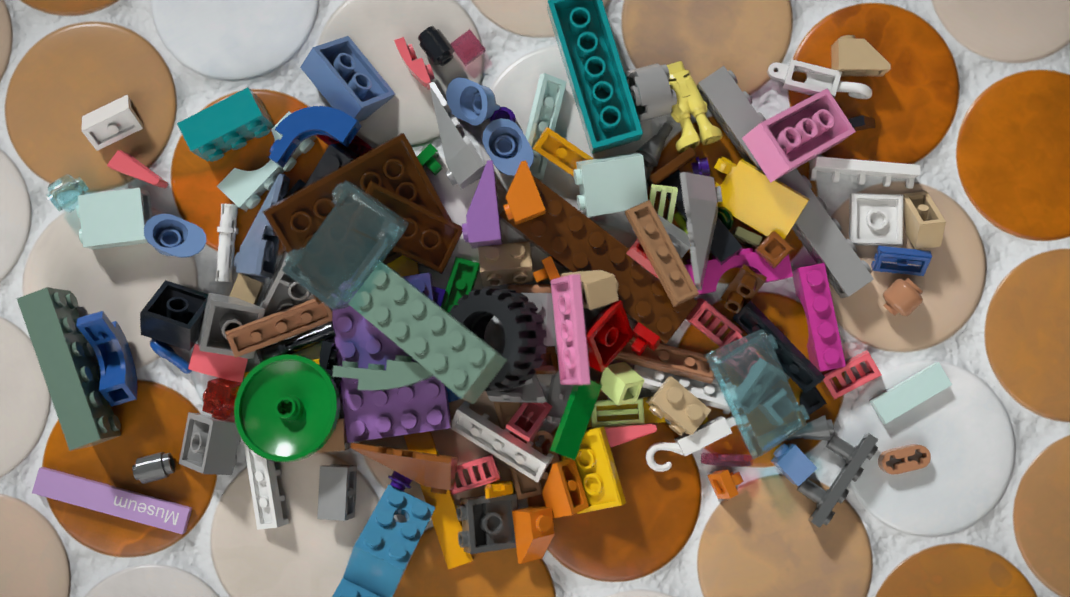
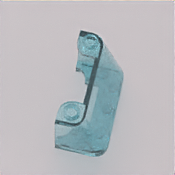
[282,181,409,310]
[704,329,810,459]

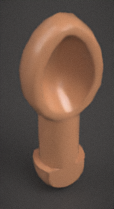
[508,284,552,293]

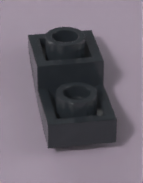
[320,341,342,392]

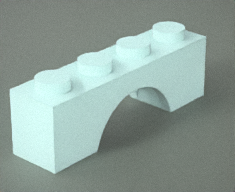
[217,112,317,211]

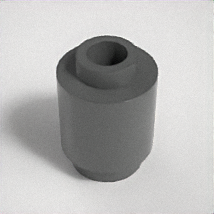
[132,452,176,484]

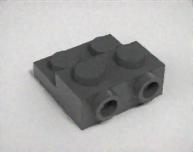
[456,493,518,554]

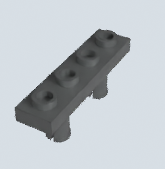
[797,433,878,528]

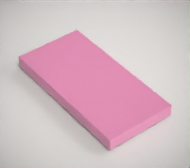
[551,274,590,385]

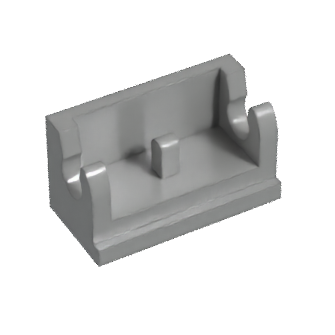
[545,371,573,423]
[317,464,357,521]

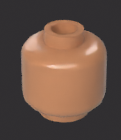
[883,278,923,316]

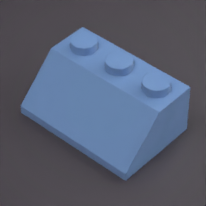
[300,36,395,122]

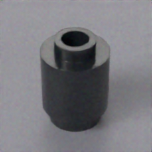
[418,26,454,66]

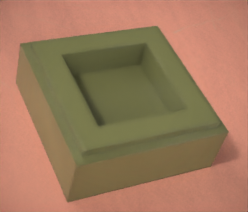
[732,227,762,248]

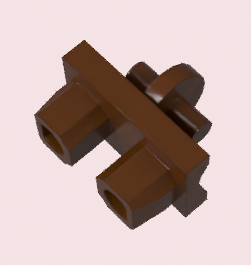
[721,264,767,314]

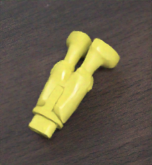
[667,61,723,153]

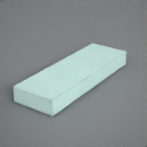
[870,362,952,424]

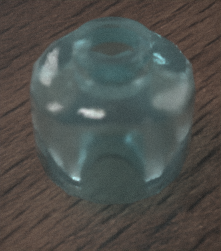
[46,174,89,213]

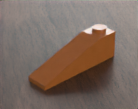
[350,442,459,494]

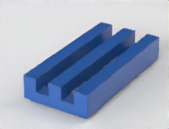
[871,246,932,276]

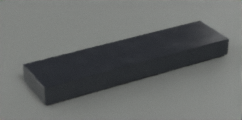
[658,170,743,265]
[732,300,825,393]

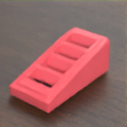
[107,150,169,189]
[686,298,743,347]
[823,350,882,400]
[604,423,657,448]
[450,454,501,495]

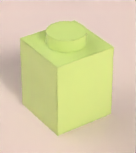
[599,362,645,406]

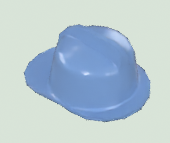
[446,77,500,126]
[482,118,534,176]
[144,214,207,258]

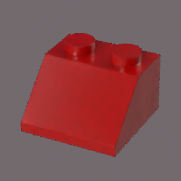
[585,300,634,372]

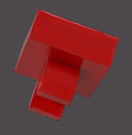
[631,322,660,356]

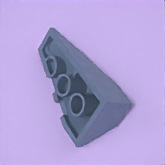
[234,174,290,279]

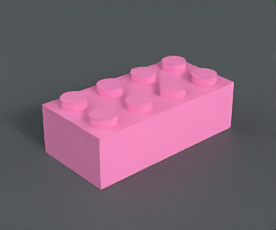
[742,88,856,183]

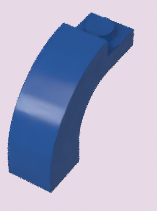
[268,106,362,168]
[76,311,138,406]

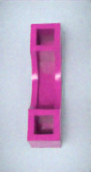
[684,248,793,295]
[792,263,846,371]

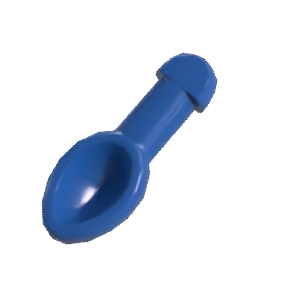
[150,339,193,374]

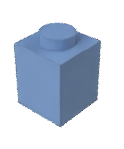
[771,443,817,487]

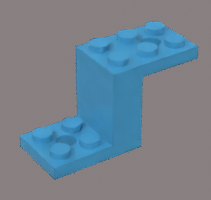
[332,484,436,597]

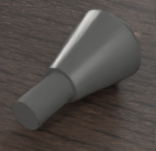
[636,123,673,167]
[784,415,835,441]

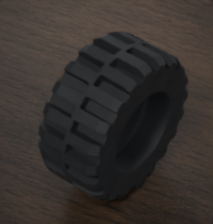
[449,288,547,391]

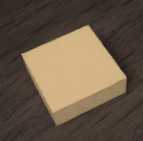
[229,273,265,305]

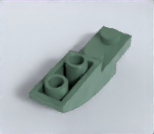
[332,355,434,390]

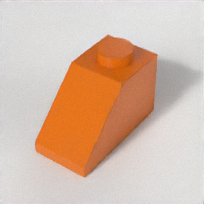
[503,160,546,225]
[542,458,589,518]
[512,506,555,564]

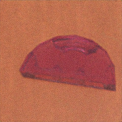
[701,453,753,467]

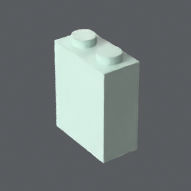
[573,152,648,217]
[76,188,152,250]

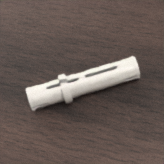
[215,204,238,282]

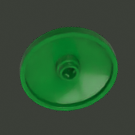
[234,354,340,462]

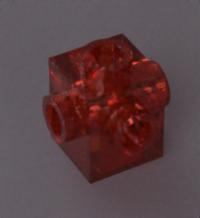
[202,378,241,420]

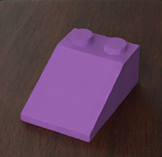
[462,160,502,248]

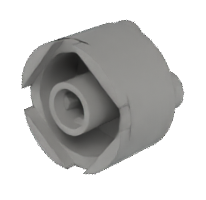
[625,63,677,122]

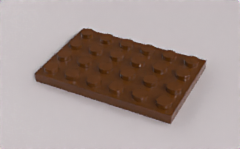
[262,133,452,304]

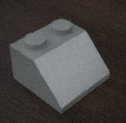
[198,293,265,359]
[179,412,241,475]

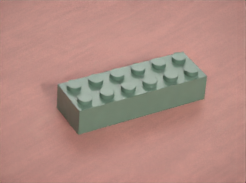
[348,261,507,404]
[17,287,121,451]

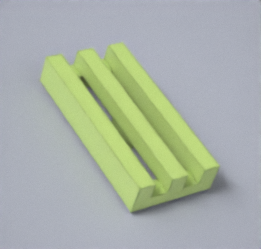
[649,184,678,223]
[591,398,645,427]

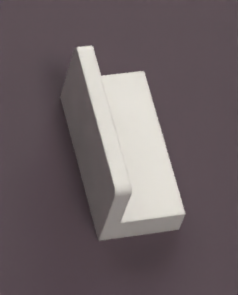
[82,95,143,151]

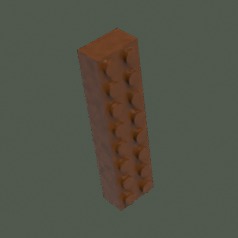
[499,175,698,344]

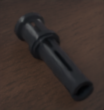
[256,321,336,363]

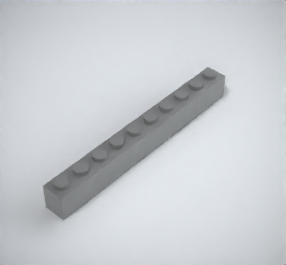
[697,66,874,298]

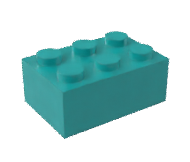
[177,87,275,162]

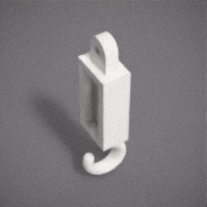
[767,59,873,99]
[646,412,745,472]

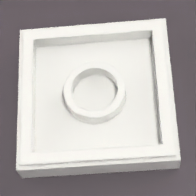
[849,193,903,247]

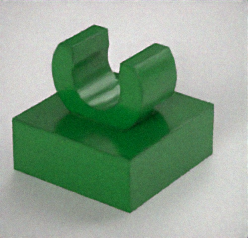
[417,143,443,176]

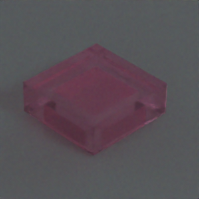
[451,29,485,67]

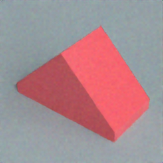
[506,402,553,442]

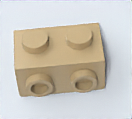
[478,241,534,287]
[646,376,711,436]

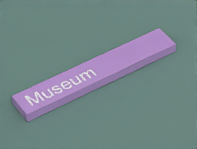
[32,467,192,534]

